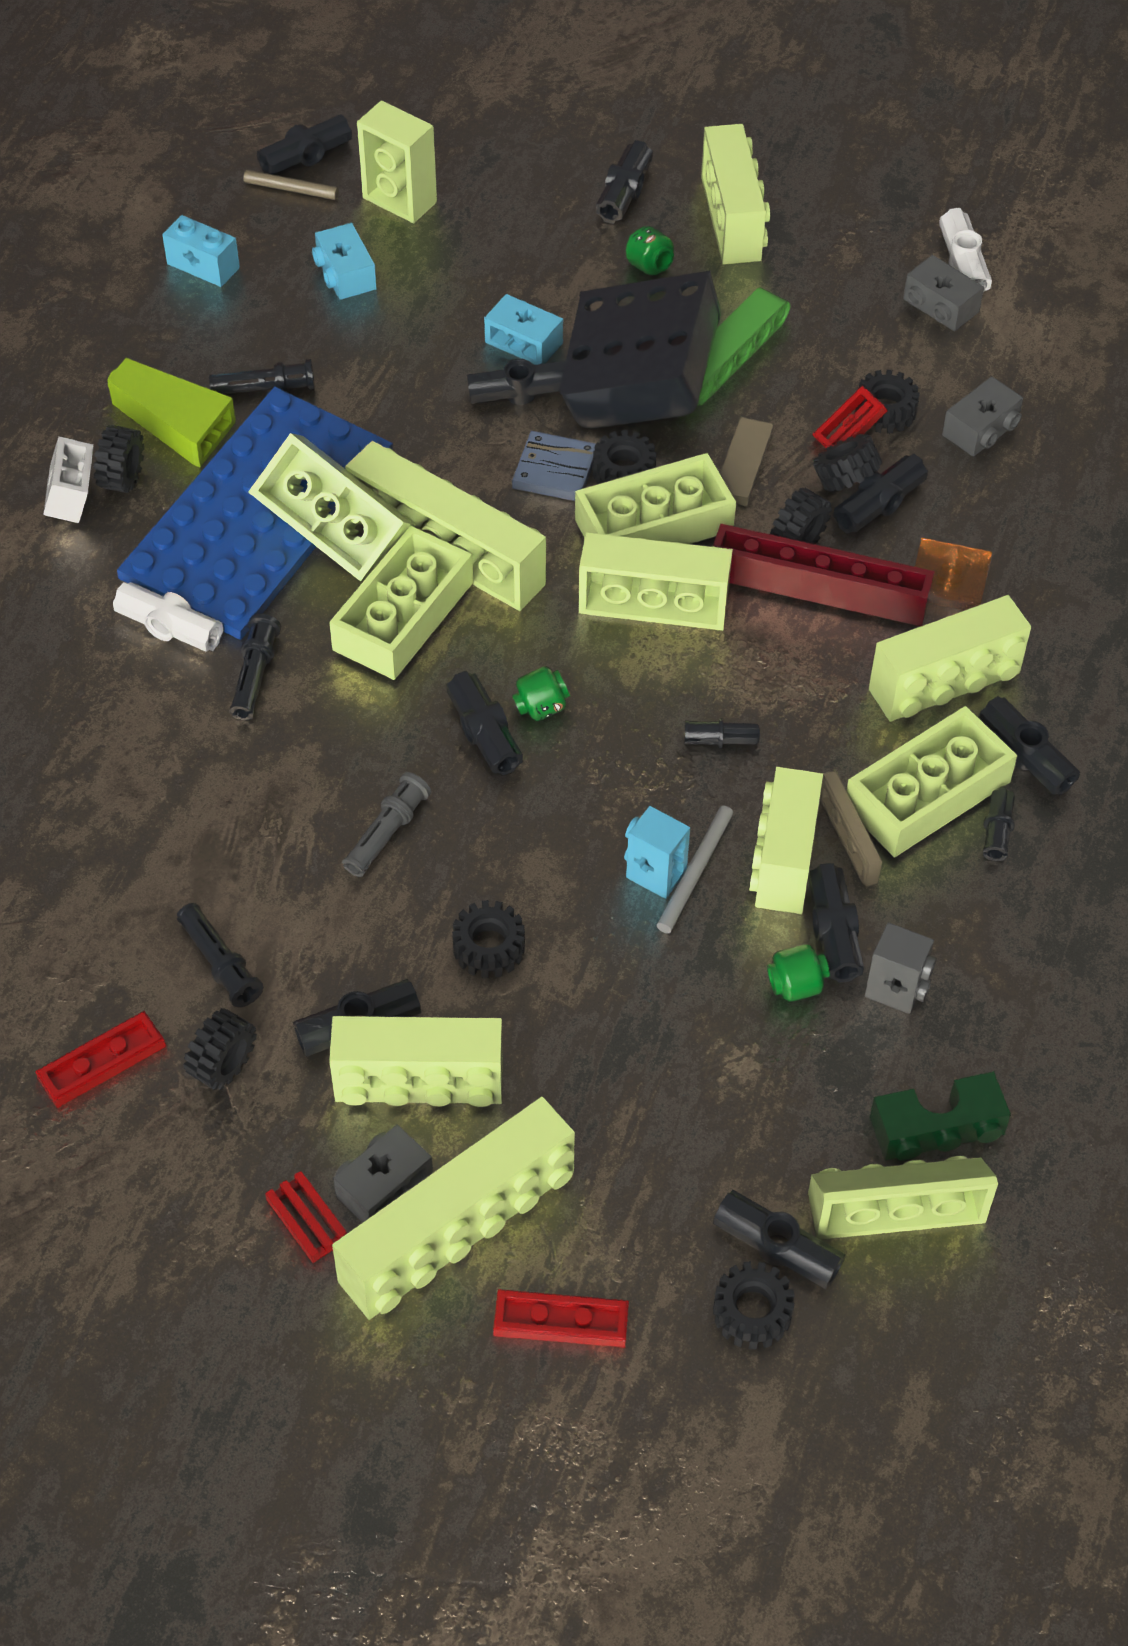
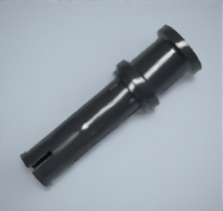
[209,359,315,394]
[229,614,281,721]
[177,903,264,1008]

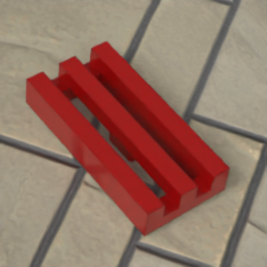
[812,386,887,449]
[265,1171,347,1263]

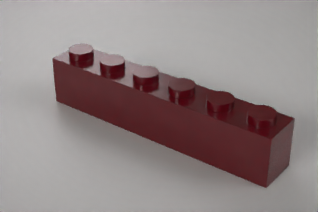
[713,524,935,626]

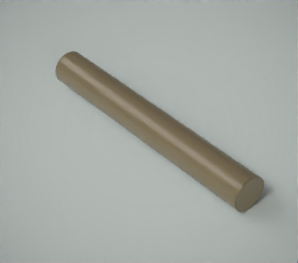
[244,170,339,200]

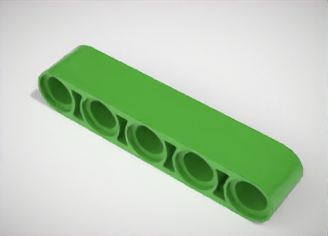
[697,288,790,406]

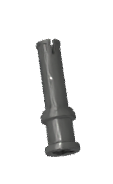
[342,772,431,877]

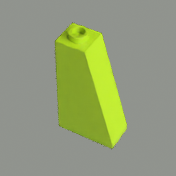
[107,358,236,467]

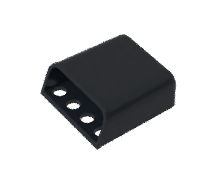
[559,270,721,429]

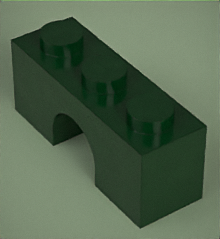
[869,1071,1011,1161]

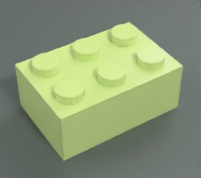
[357,100,437,223]
[749,767,823,914]

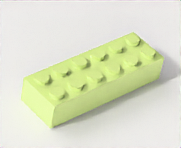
[345,441,546,611]
[332,1097,575,1320]

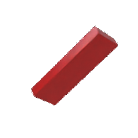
[35,1011,166,1108]
[493,1289,629,1348]

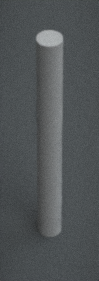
[657,805,733,933]

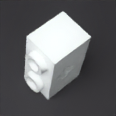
[43,436,94,523]

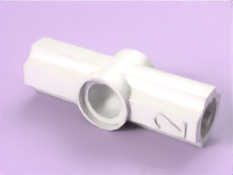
[939,208,992,292]
[113,582,224,652]

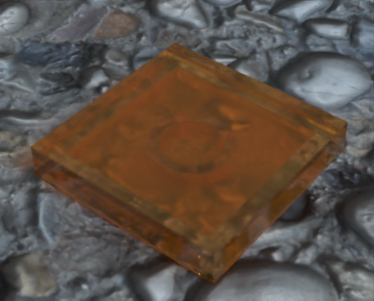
[915,538,992,610]

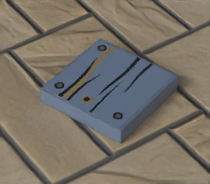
[512,431,596,501]

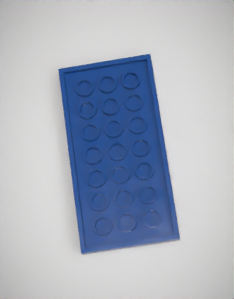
[117,386,393,640]

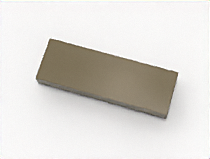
[720,417,774,506]
[820,770,882,887]

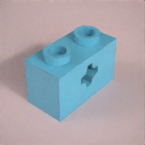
[162,215,240,287]
[312,223,377,300]
[484,294,563,365]
[624,806,690,899]

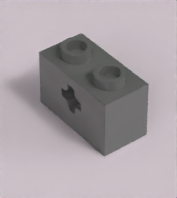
[903,255,984,332]
[942,376,1023,457]
[865,922,937,1014]
[333,1124,433,1223]

